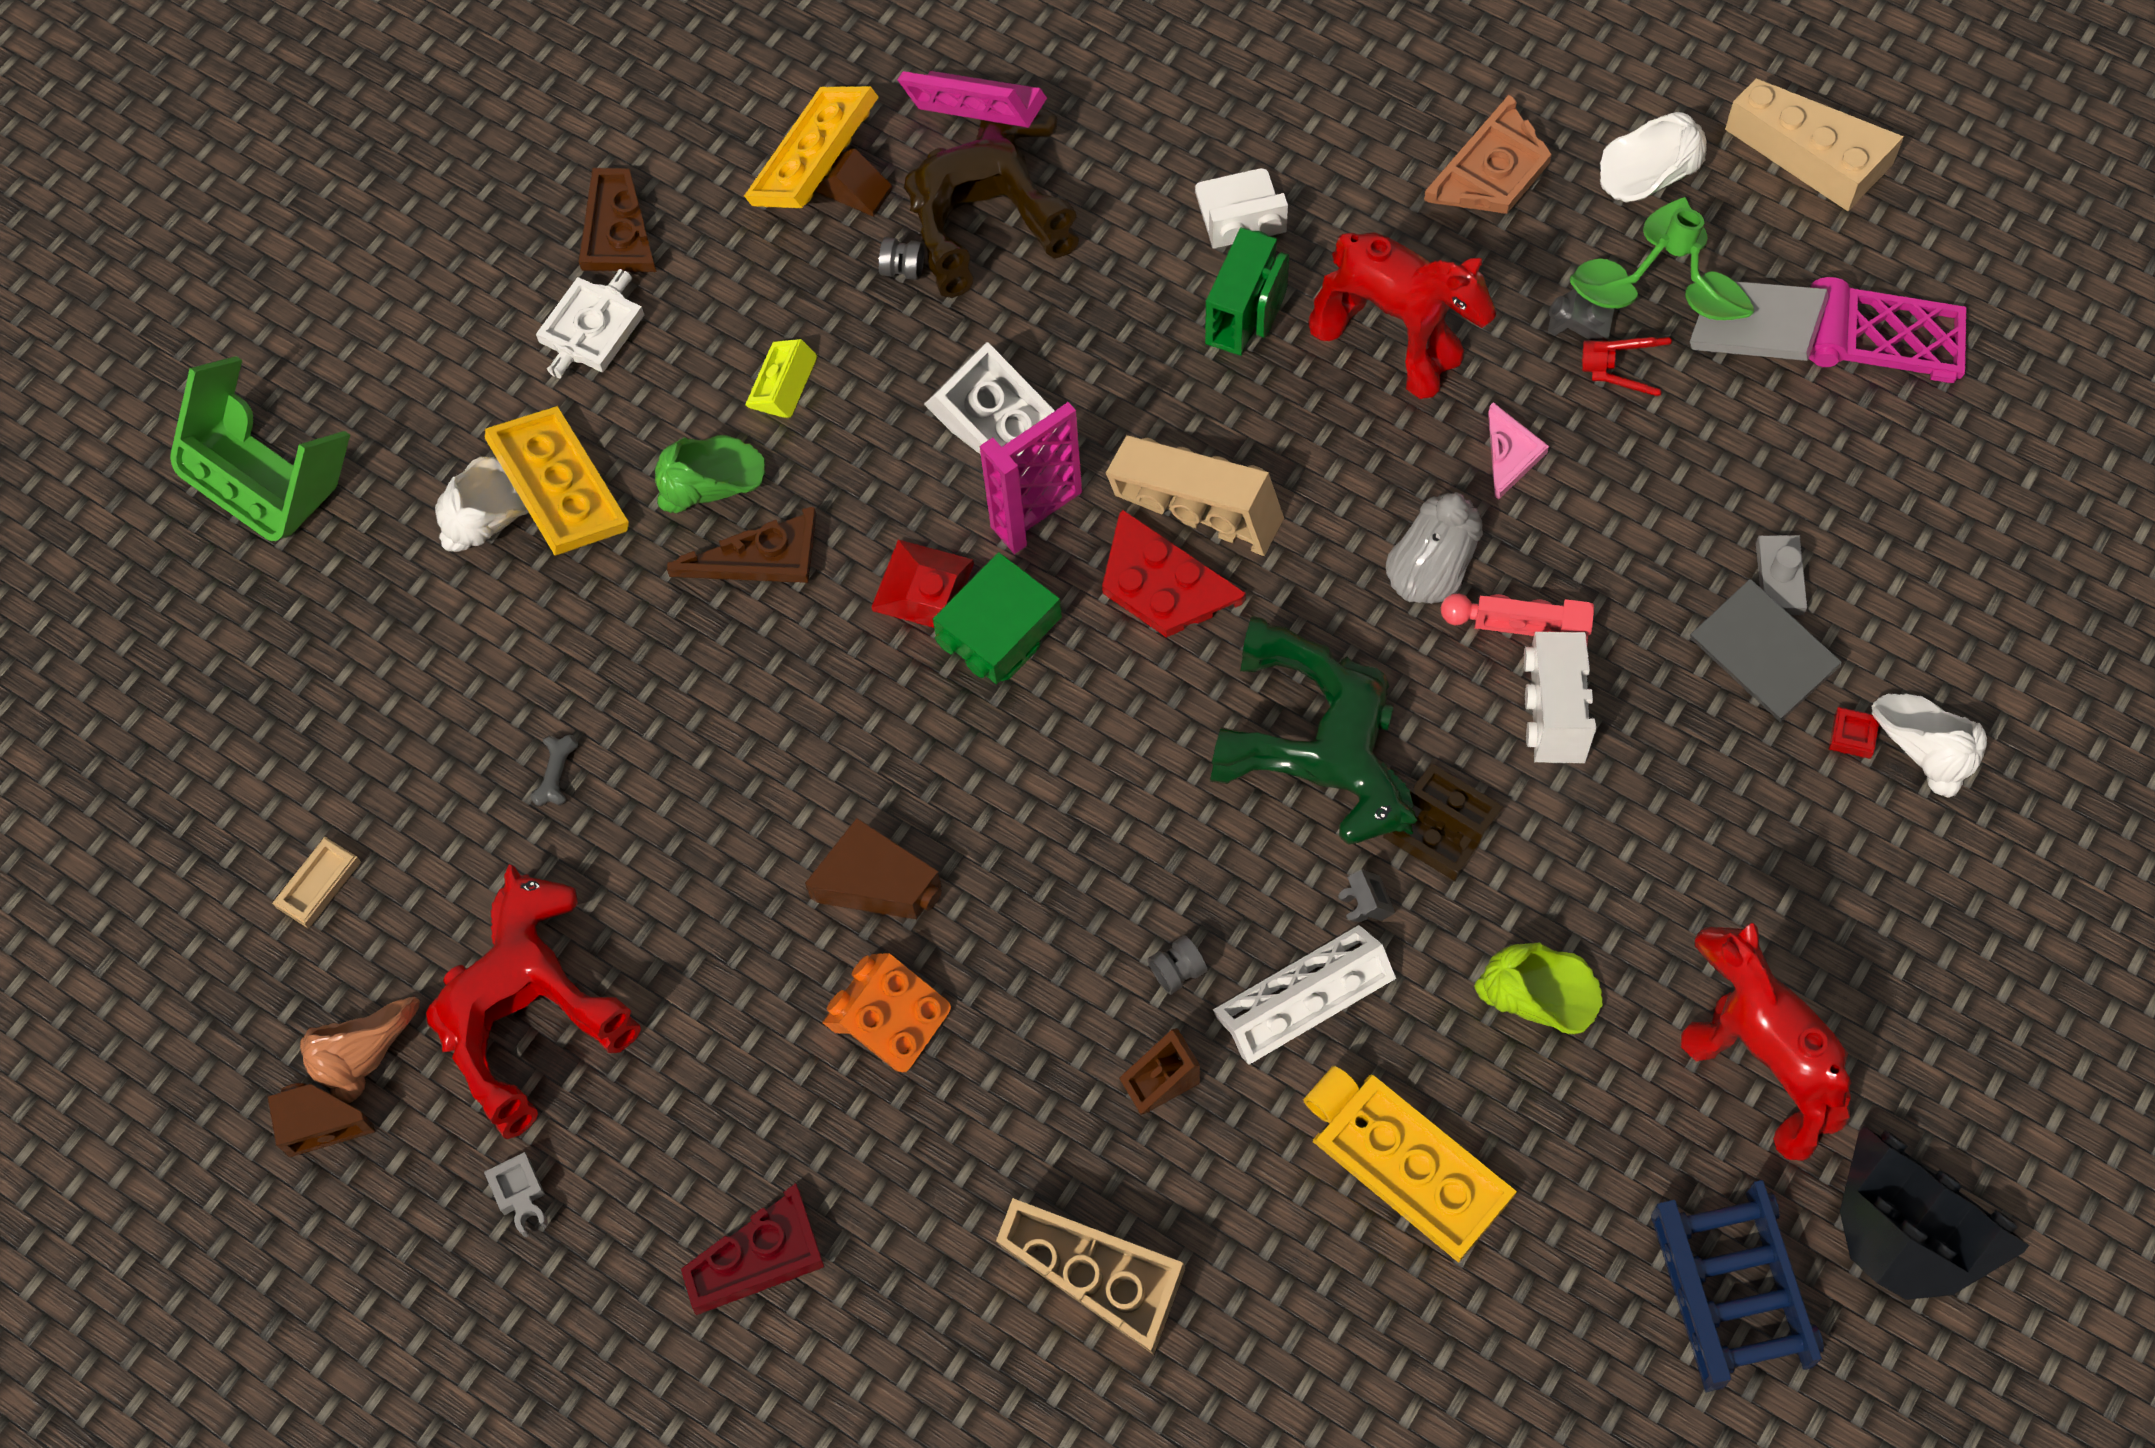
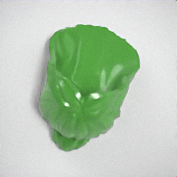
[655,435,765,513]

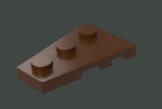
[579,168,657,272]

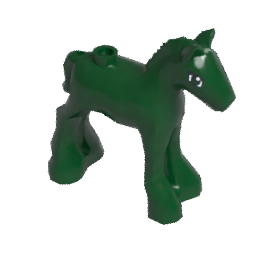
[1210,615,1417,845]

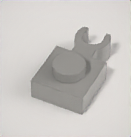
[484,1152,548,1237]

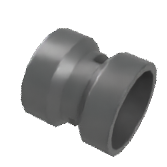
[879,237,924,280]
[1148,935,1207,995]

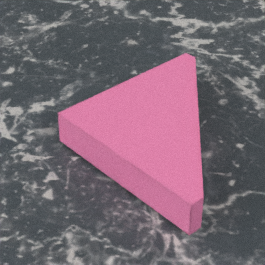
[1488,402,1549,499]

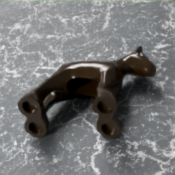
[904,82,1079,298]

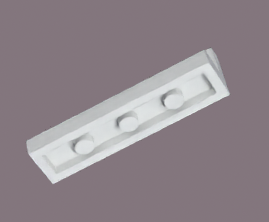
[1213,925,1396,1064]

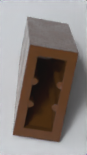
[805,818,942,920]

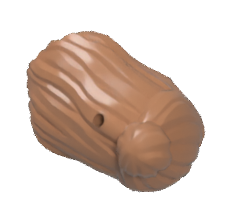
[300,996,420,1104]

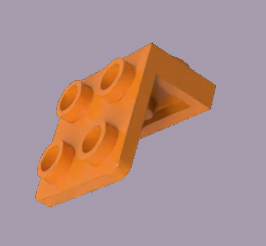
[822,953,951,1072]

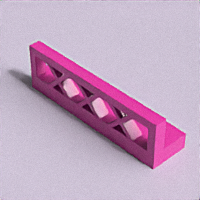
[897,71,1047,128]

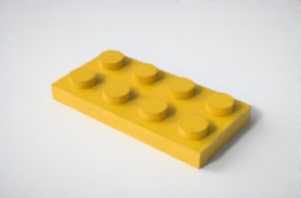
[744,86,879,208]
[485,406,629,556]

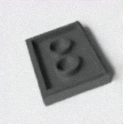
[1690,579,1842,723]

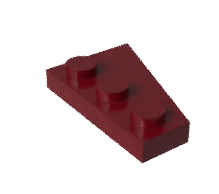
[681,1183,825,1315]

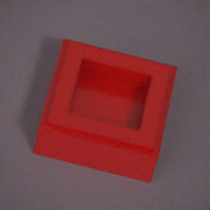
[1828,707,1879,759]

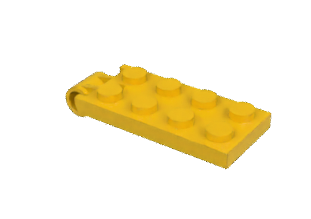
[1303,1066,1517,1263]

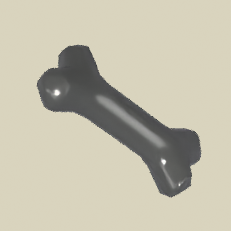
[530,735,579,806]

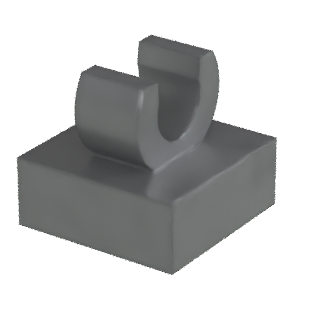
[1338,869,1395,922]

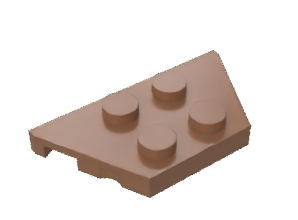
[1424,95,1552,214]

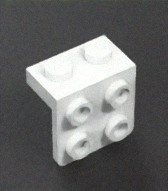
[1195,168,1288,249]

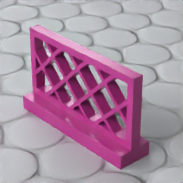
[979,402,1082,554]

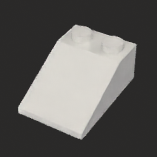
[924,342,1057,476]

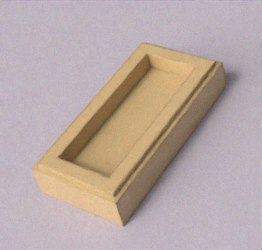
[272,837,361,929]

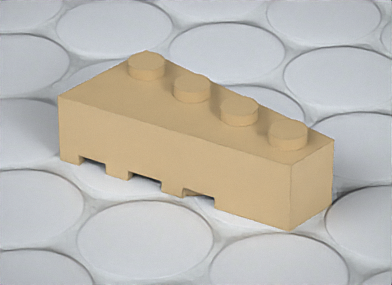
[1725,78,1904,211]
[1106,435,1284,556]
[996,1198,1185,1355]

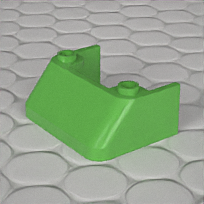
[170,356,350,541]

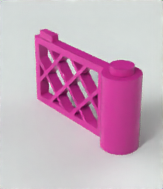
[1809,277,1966,384]

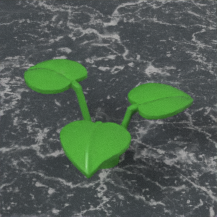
[1569,197,1754,320]

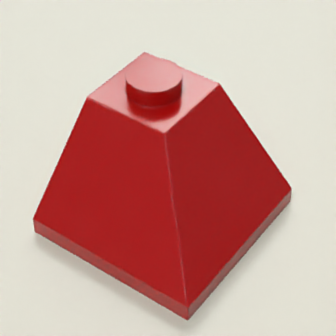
[871,539,974,628]

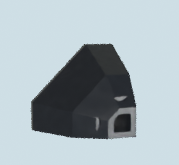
[1840,1126,2029,1300]

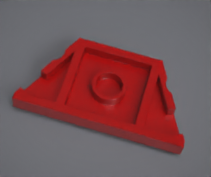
[1102,510,1246,638]

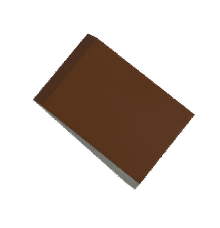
[815,148,892,217]
[1119,1028,1200,1115]

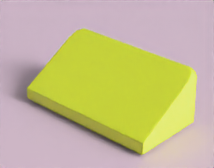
[745,339,817,418]

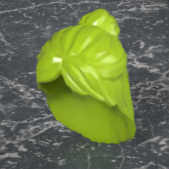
[1474,942,1603,1035]

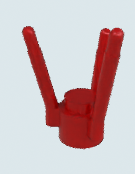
[1582,337,1672,396]

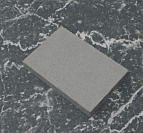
[1690,281,1829,361]

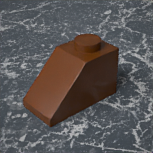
[267,1083,375,1158]

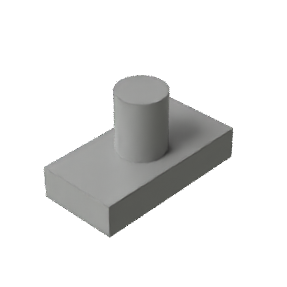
[1756,535,1807,615]

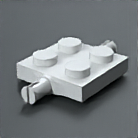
[536,269,644,379]

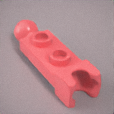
[1440,593,1594,645]

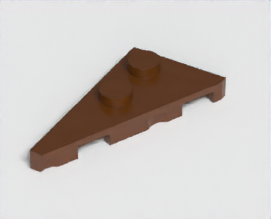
[667,507,817,583]

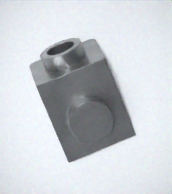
[1548,289,1614,341]

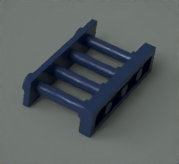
[1651,1180,1824,1392]

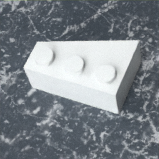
[1524,632,1596,763]

